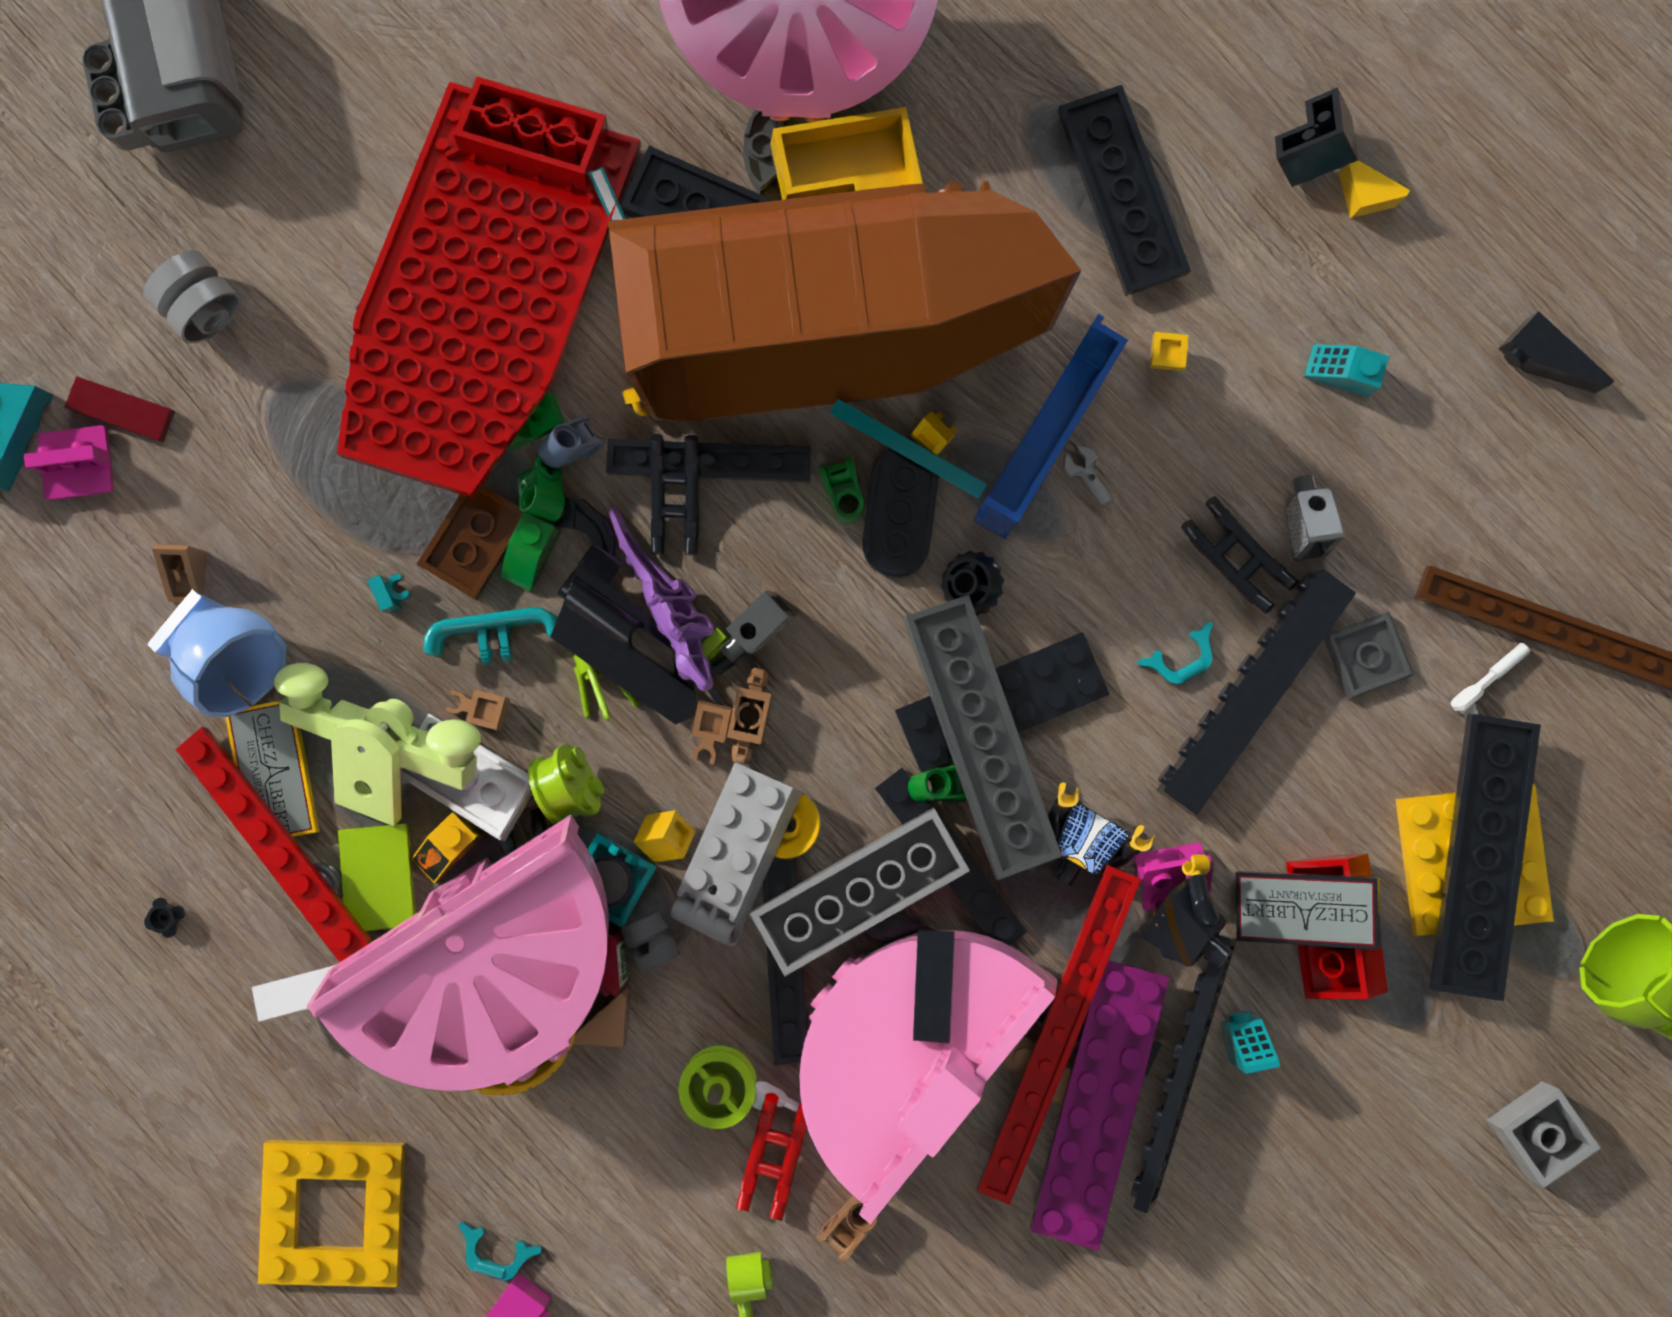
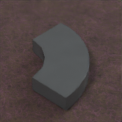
[743,109,787,194]

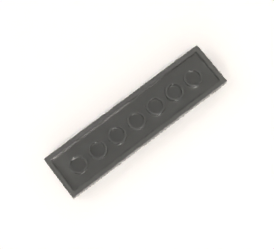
[903,595,1062,880]

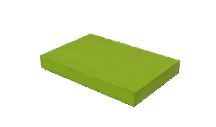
[338,823,416,931]

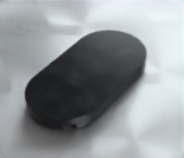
[862,448,939,578]

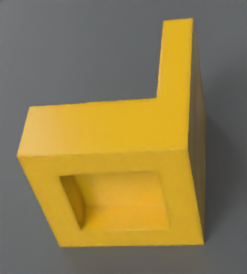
[634,810,696,862]

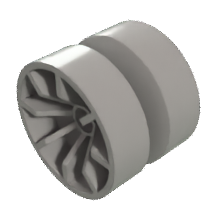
[143,250,241,344]

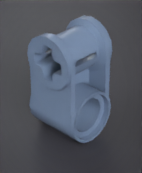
[538,414,606,468]

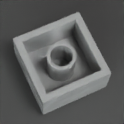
[1486,1081,1601,1189]

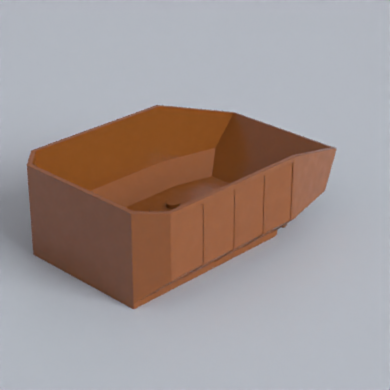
[608,181,1081,422]

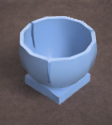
[148,590,287,717]

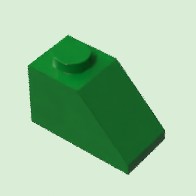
[500,512,561,592]

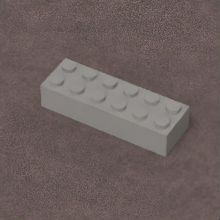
[750,808,970,976]

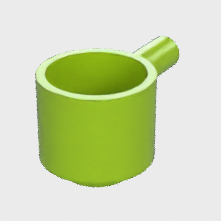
[726,1251,773,1317]

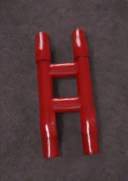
[736,1093,807,1221]

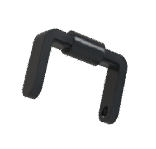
[708,651,759,706]

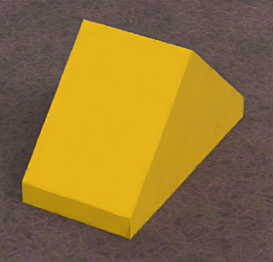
[1338,160,1410,218]

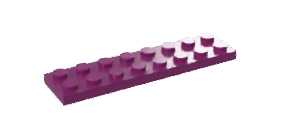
[1030,960,1170,1251]

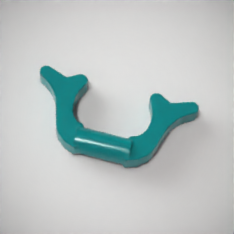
[1137,622,1213,685]
[459,1221,543,1281]

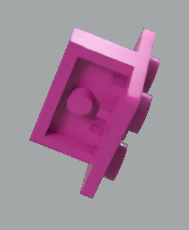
[24,425,114,501]
[1133,842,1213,910]

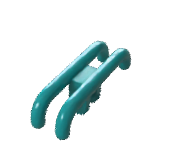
[423,607,558,665]

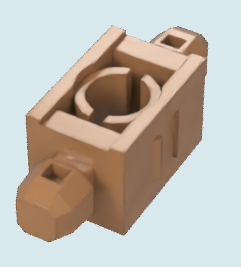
[727,668,773,764]

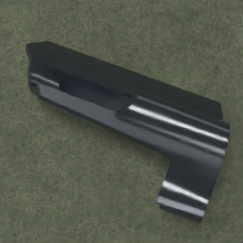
[550,543,696,725]

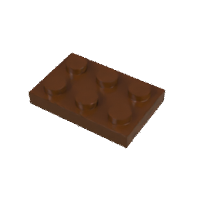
[417,485,523,600]

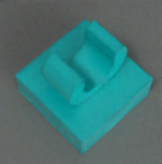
[367,574,412,614]

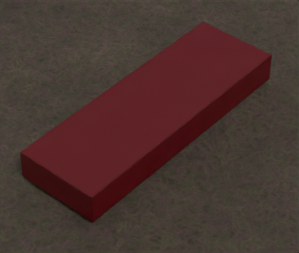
[64,376,175,442]

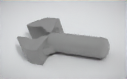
[1063,445,1112,505]

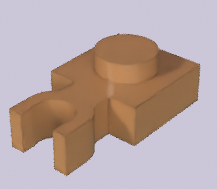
[445,689,510,732]
[691,701,733,765]

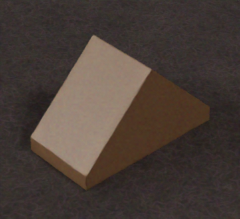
[152,544,207,603]
[573,988,631,1048]

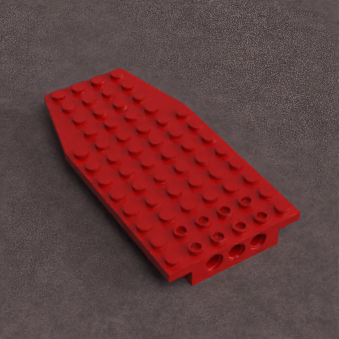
[337,76,641,498]

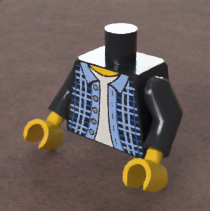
[1048,782,1155,887]

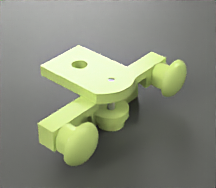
[274,663,481,826]

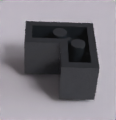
[1275,87,1358,187]

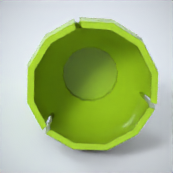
[1579,914,1672,1040]

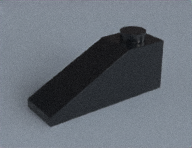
[1498,311,1614,393]

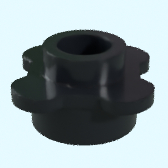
[144,898,185,938]

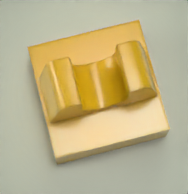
[1150,332,1189,371]
[910,411,957,456]

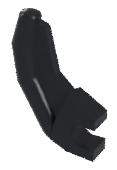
[554,497,615,556]

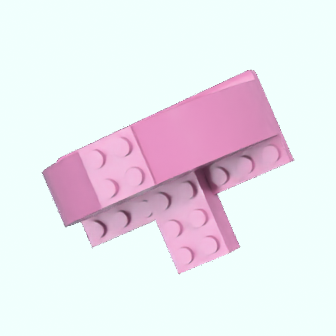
[659,0,938,122]
[307,815,609,1091]
[799,930,1057,1224]

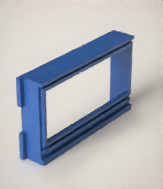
[973,314,1128,540]

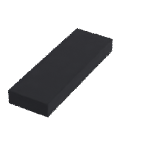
[913,929,955,1043]

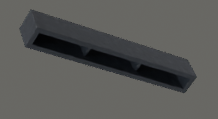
[1157,569,1356,815]

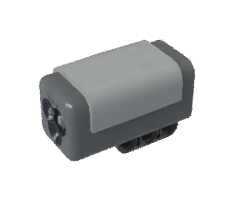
[82,0,243,152]

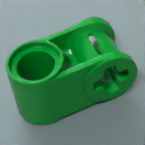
[818,455,864,525]
[517,456,565,523]
[908,766,967,804]

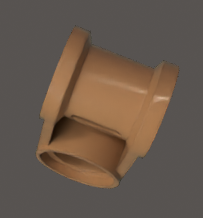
[816,1195,878,1262]

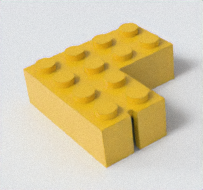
[770,107,923,200]

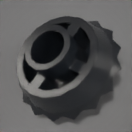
[941,551,1004,616]

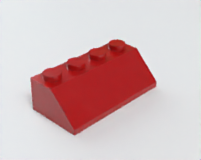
[1286,853,1388,999]

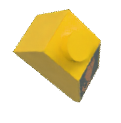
[411,812,485,884]

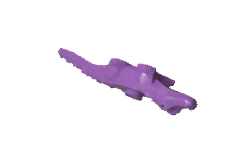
[609,506,714,690]

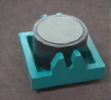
[588,833,658,928]

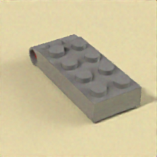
[671,762,802,947]

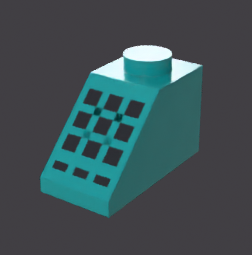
[1303,344,1390,397]
[1220,1011,1280,1074]

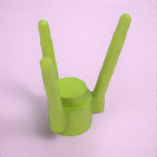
[573,655,639,721]

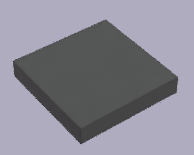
[1324,612,1414,699]

